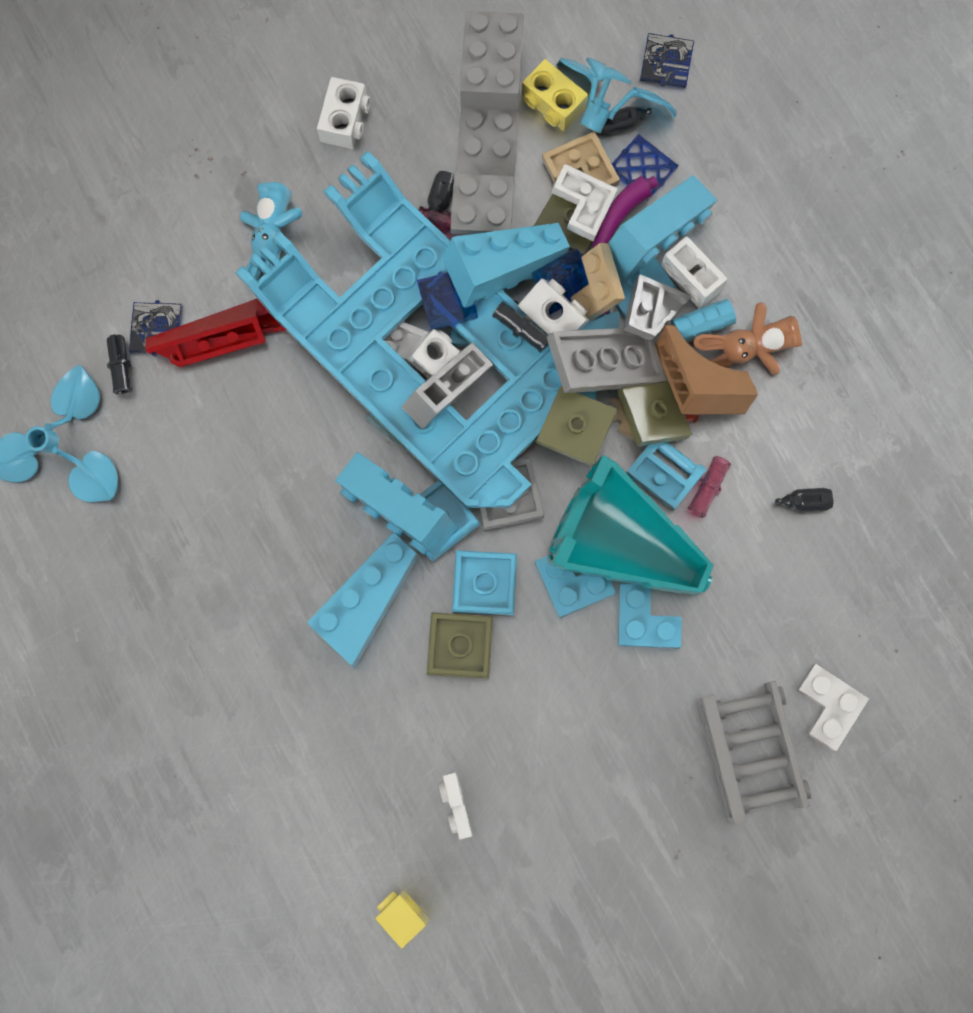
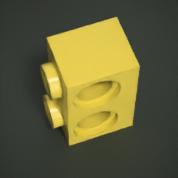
[522,59,588,131]
[375,890,430,949]

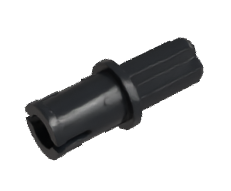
[107,334,133,395]

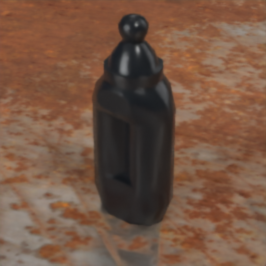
[601,106,653,134]
[427,171,454,223]
[775,488,834,512]

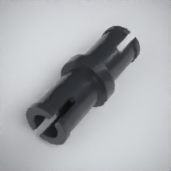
[492,301,548,353]

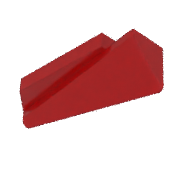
[145,298,286,367]

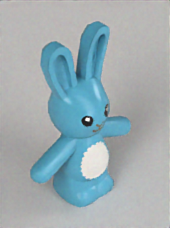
[239,182,302,281]

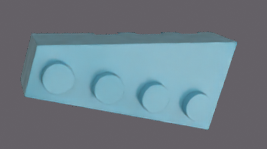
[608,175,717,284]
[443,223,570,308]
[335,452,458,557]
[307,532,418,669]

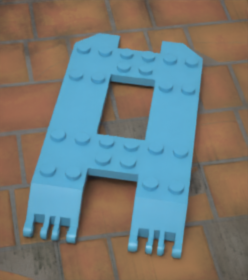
[235,151,596,508]

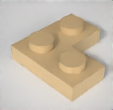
[542,131,620,187]
[571,243,625,322]

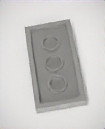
[547,328,667,393]

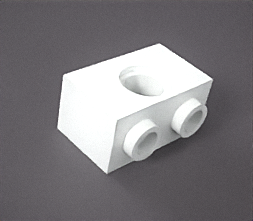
[518,279,590,335]

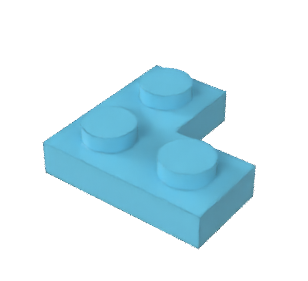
[535,553,616,619]
[618,584,682,649]

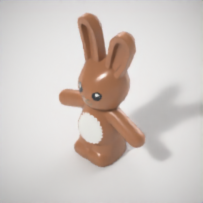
[692,302,802,375]

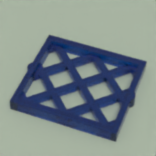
[612,134,679,201]

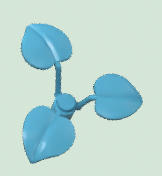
[556,57,677,133]
[0,365,118,502]

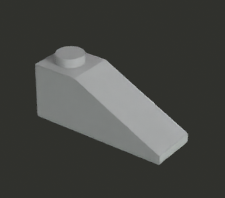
[401,343,493,430]

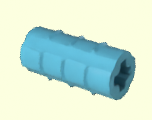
[671,299,736,342]

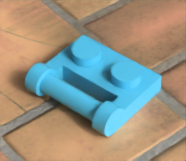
[626,442,707,511]

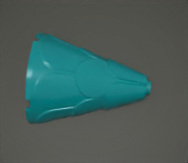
[547,455,714,595]

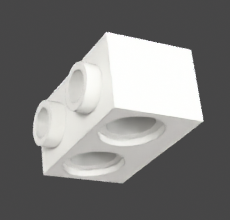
[317,77,370,149]
[661,236,727,308]
[405,329,463,380]

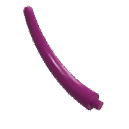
[592,176,659,315]

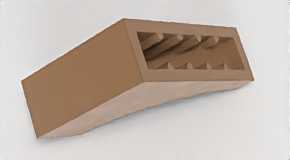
[655,325,758,414]

